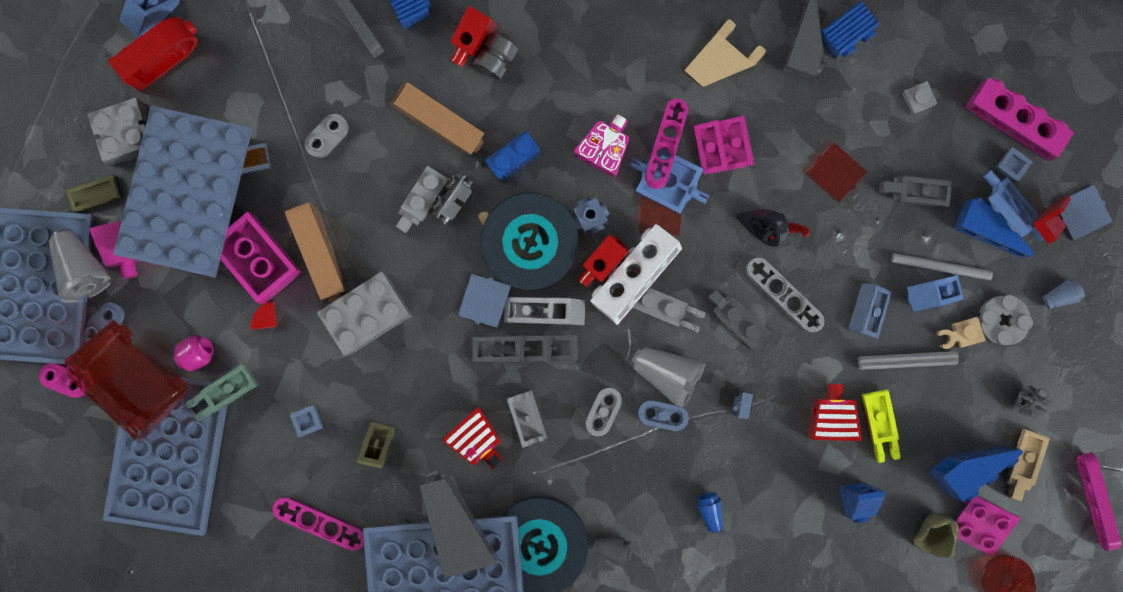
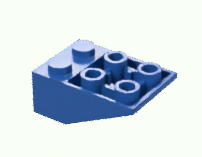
[928,446,1024,502]

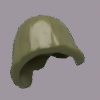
[913,513,959,558]

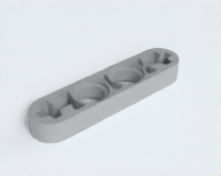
[745,257,824,333]

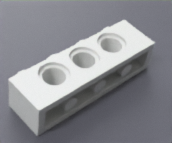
[591,224,682,325]

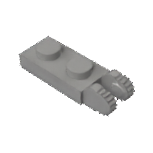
[632,288,706,333]

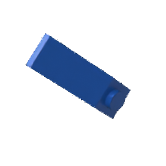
[954,198,1034,258]
[840,482,885,523]

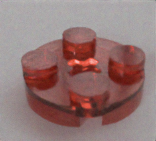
[981,555,1036,592]

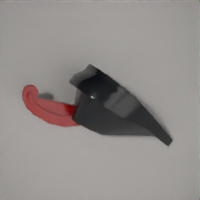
[735,209,809,247]

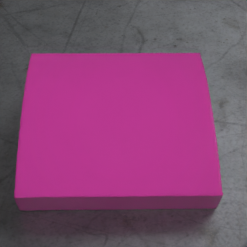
[693,115,755,175]

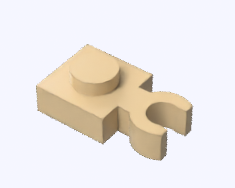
[936,317,985,349]

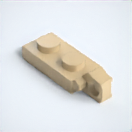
[1006,429,1050,501]

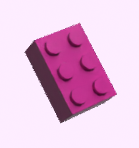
[220,212,303,304]

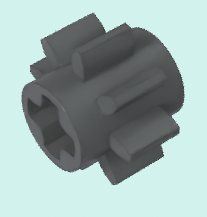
[1015,385,1051,419]

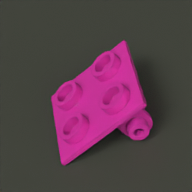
[956,496,1021,556]

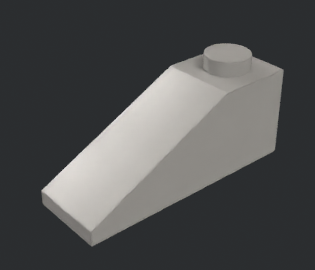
[504,297,585,325]

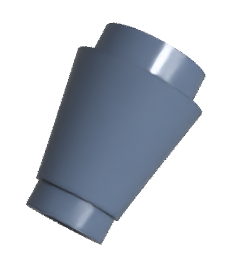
[1043,279,1085,309]

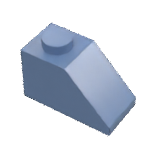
[119,0,180,37]
[907,275,964,312]

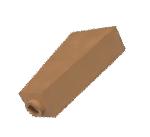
[389,82,484,155]
[284,203,349,303]

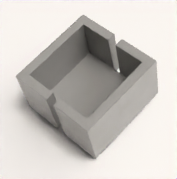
[87,98,149,166]

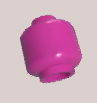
[174,335,214,372]

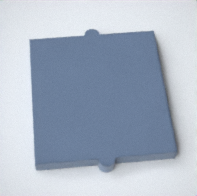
[1059,185,1113,241]
[458,274,511,328]

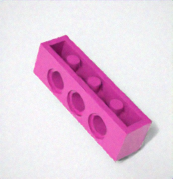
[965,78,1074,161]

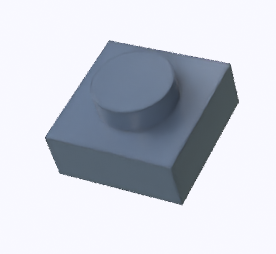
[995,147,1033,183]
[732,392,753,419]
[289,405,324,438]

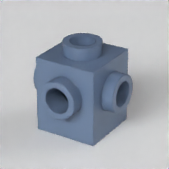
[572,197,609,235]

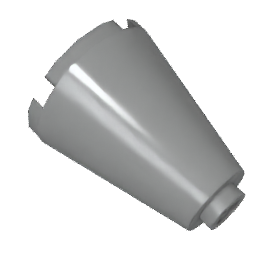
[49,229,111,303]
[632,347,705,408]

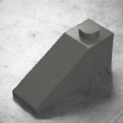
[782,0,824,81]

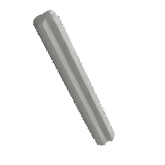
[858,351,959,370]

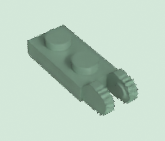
[185,363,259,422]

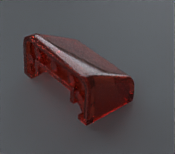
[65,320,189,443]

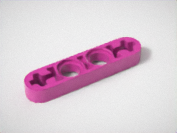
[645,98,688,189]
[1077,452,1121,551]
[273,496,364,551]

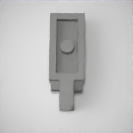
[396,165,448,233]

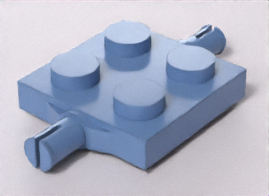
[629,149,710,215]
[983,170,1044,242]

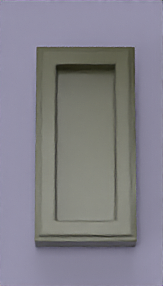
[65,174,123,213]

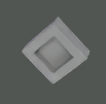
[902,81,937,115]

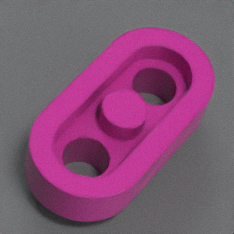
[39,363,91,398]

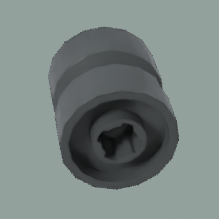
[473,32,518,80]

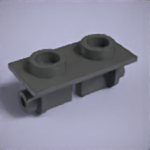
[430,172,475,224]

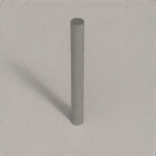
[891,253,993,281]

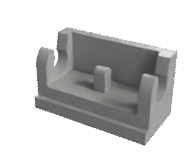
[507,390,547,448]

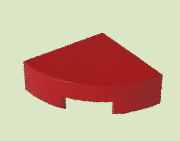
[251,301,278,330]

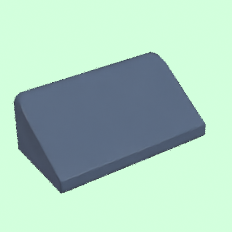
[849,283,892,339]

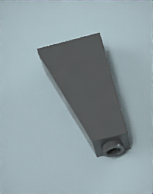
[419,473,498,578]

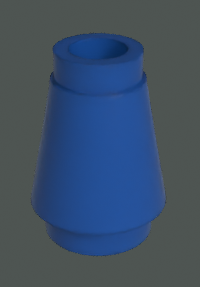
[696,492,723,532]

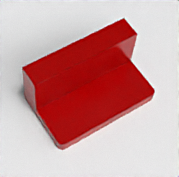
[1033,195,1072,245]

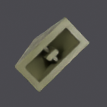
[357,422,395,469]

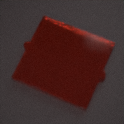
[806,143,867,202]
[639,195,682,236]

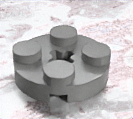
[979,295,1033,345]

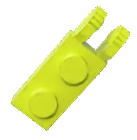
[861,389,900,463]

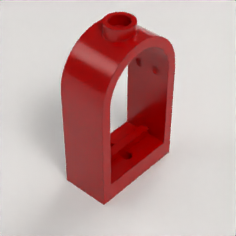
[108,17,198,92]

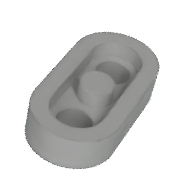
[305,114,349,158]
[586,388,622,436]

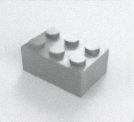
[317,272,413,356]

